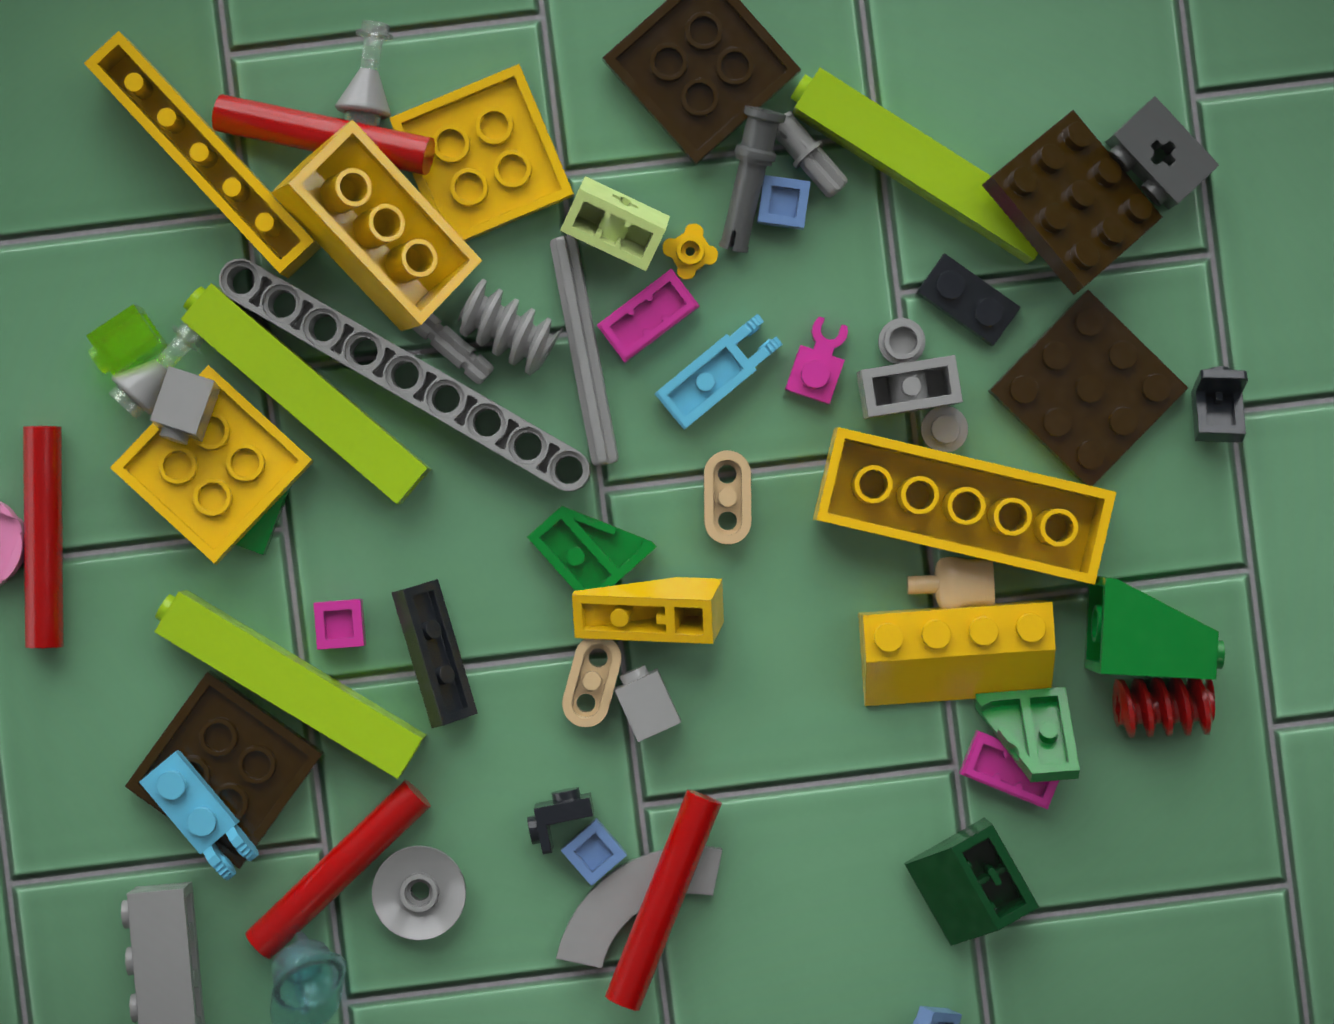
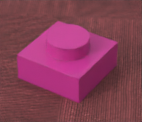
[313,599,366,650]

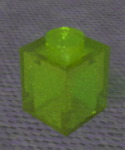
[86,304,169,375]

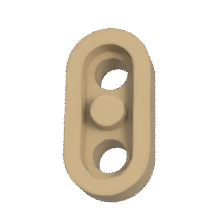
[704,450,752,544]
[562,639,622,727]

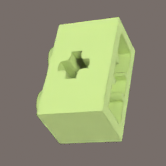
[560,176,670,271]

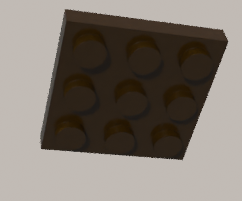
[602,0,801,166]
[982,110,1163,295]
[988,290,1188,486]
[125,671,324,869]

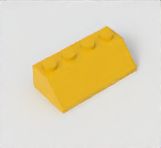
[271,119,482,331]
[858,600,1056,706]

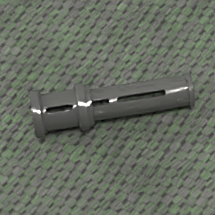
[719,106,786,253]

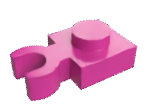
[784,316,848,405]

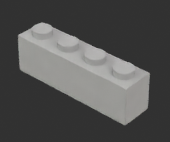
[121,882,205,1024]

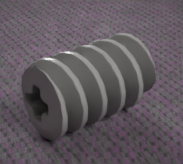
[458,279,563,376]

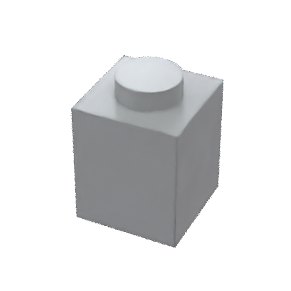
[150,366,221,445]
[614,665,681,742]

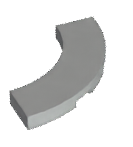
[556,845,722,968]

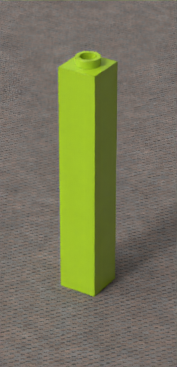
[790,67,1038,264]
[181,283,431,504]
[154,590,427,779]

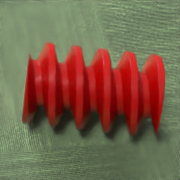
[1112,677,1216,738]

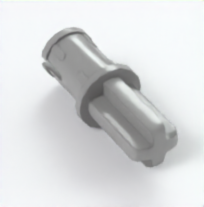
[776,111,848,198]

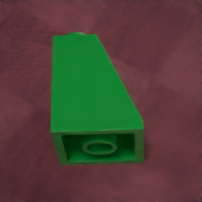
[1084,576,1225,680]

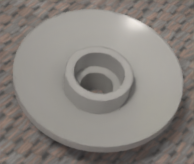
[372,845,466,940]

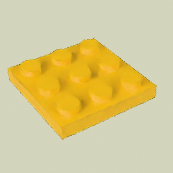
[389,64,574,242]
[110,365,313,565]

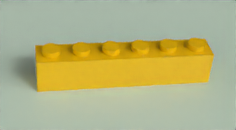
[84,31,322,278]

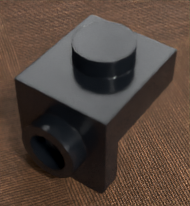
[1191,366,1248,443]
[527,787,594,855]

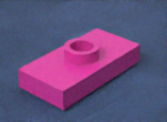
[597,268,700,363]
[959,730,1060,810]

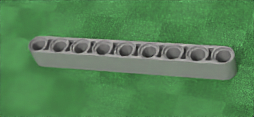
[219,258,591,491]

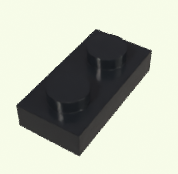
[916,253,1021,347]

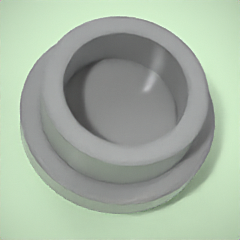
[878,318,925,364]
[921,406,968,452]

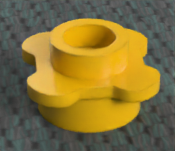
[662,223,718,280]

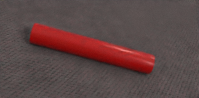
[212,94,435,175]
[23,426,64,648]
[245,780,431,960]
[605,789,722,1011]

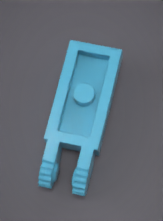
[654,314,783,430]
[139,750,259,881]

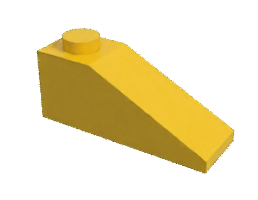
[572,577,724,644]

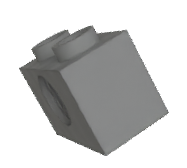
[856,355,963,419]

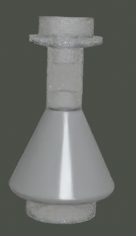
[335,20,393,127]
[108,322,205,419]

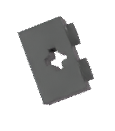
[1105,96,1219,210]

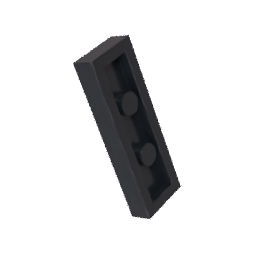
[392,579,478,728]

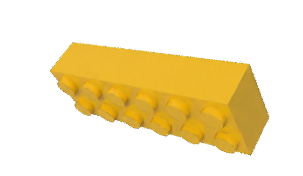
[813,427,1117,585]

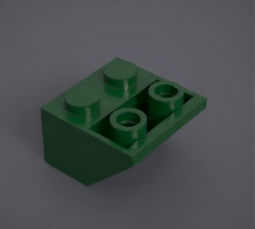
[904,817,1039,946]

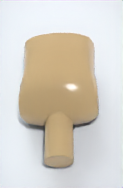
[907,557,995,608]

